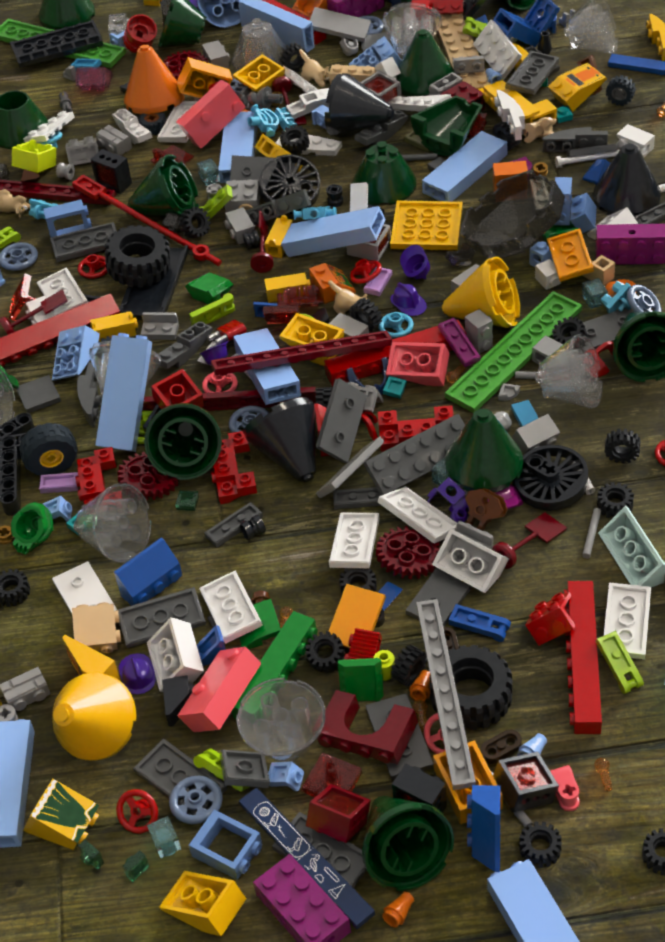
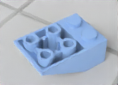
[349,36,402,67]
[52,325,100,381]

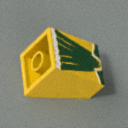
[23,779,99,850]

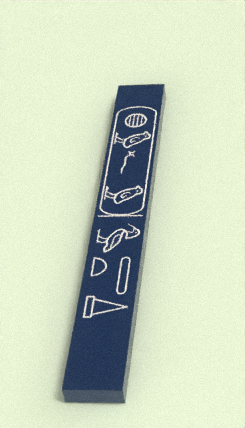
[239,787,375,929]

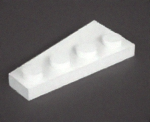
[283,66,319,93]
[389,94,452,111]
[23,111,75,143]
[276,130,342,156]

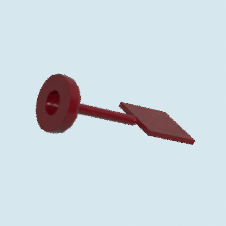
[271,76,307,128]
[250,210,274,273]
[0,289,68,335]
[492,512,567,569]

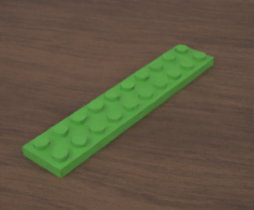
[0,19,127,68]
[445,291,582,413]

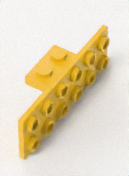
[478,80,540,119]

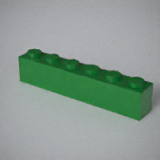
[232,611,318,727]

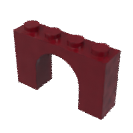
[314,690,418,765]

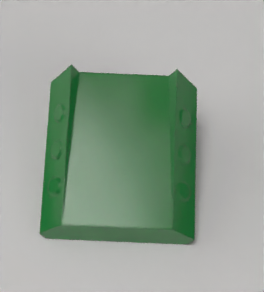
[185,272,234,304]
[338,658,384,702]

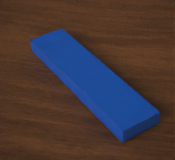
[608,54,665,75]

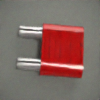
[207,320,247,345]

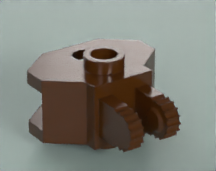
[465,488,508,531]

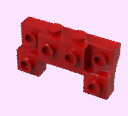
[378,406,454,452]
[211,431,257,505]
[75,447,124,521]

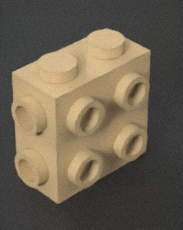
[72,602,121,653]

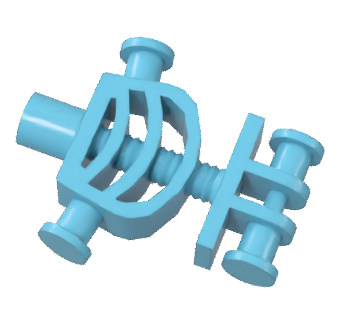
[248,104,297,138]
[293,206,337,220]

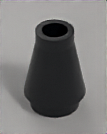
[537,31,552,54]

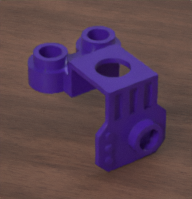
[427,477,469,523]

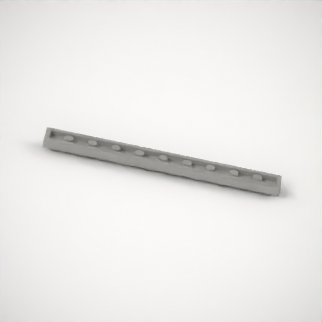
[416,599,476,790]

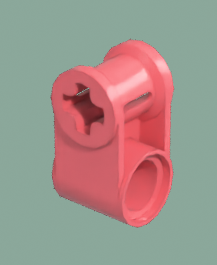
[550,765,580,811]

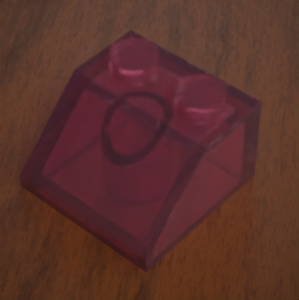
[76,67,113,91]

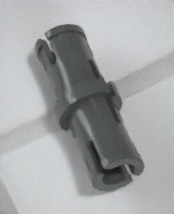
[59,92,73,112]

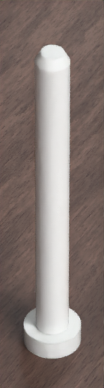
[555,149,620,168]

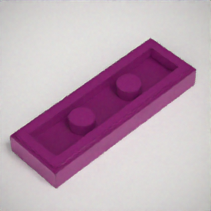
[438,318,481,367]

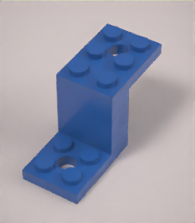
[493,0,560,48]

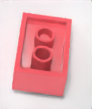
[386,342,450,386]

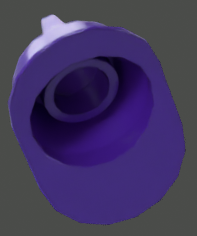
[400,245,430,280]
[390,282,427,316]
[199,340,228,365]
[119,653,156,695]

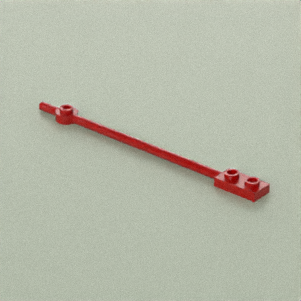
[72,174,222,266]

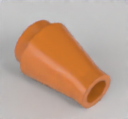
[409,670,430,702]
[382,892,414,927]

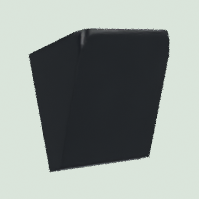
[312,307,330,324]

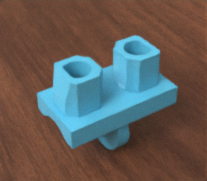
[29,198,58,221]
[601,281,631,313]

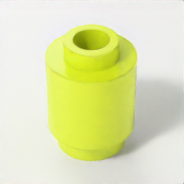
[373,650,395,681]

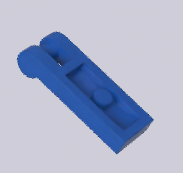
[449,604,511,642]

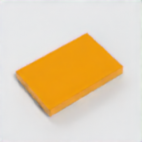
[547,228,594,282]
[329,584,386,649]

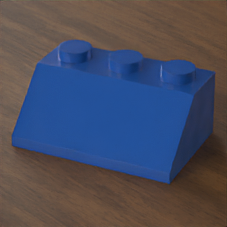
[114,537,182,606]
[467,785,500,872]

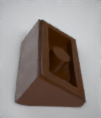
[21,170,40,181]

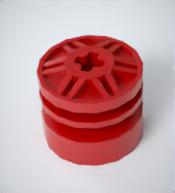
[123,14,157,53]

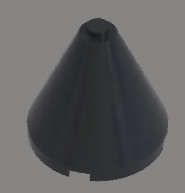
[325,73,394,137]
[593,143,661,217]
[243,397,316,482]

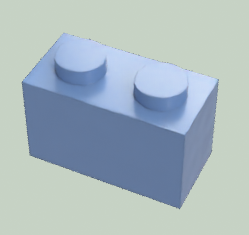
[570,193,597,233]

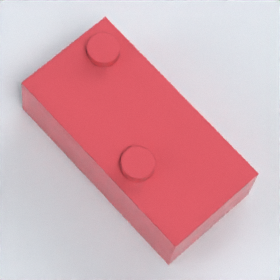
[176,80,246,149]
[177,646,261,732]

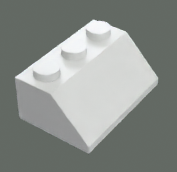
[432,529,509,593]
[147,617,204,692]

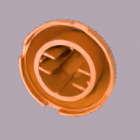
[124,45,185,114]

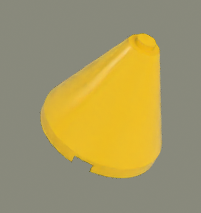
[442,257,520,328]
[52,673,136,761]

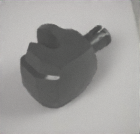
[238,86,283,110]

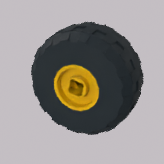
[19,423,78,475]

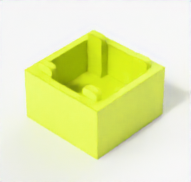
[12,139,56,173]

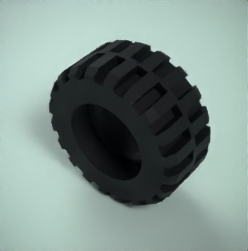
[105,225,170,287]
[429,645,513,730]

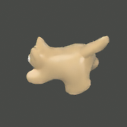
[299,49,330,87]
[522,117,557,143]
[0,189,30,218]
[328,280,367,315]

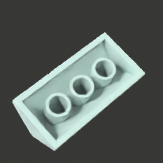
[598,506,665,587]

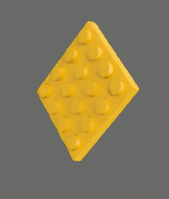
[390,201,463,251]

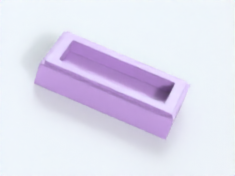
[363,267,393,296]
[39,472,79,493]

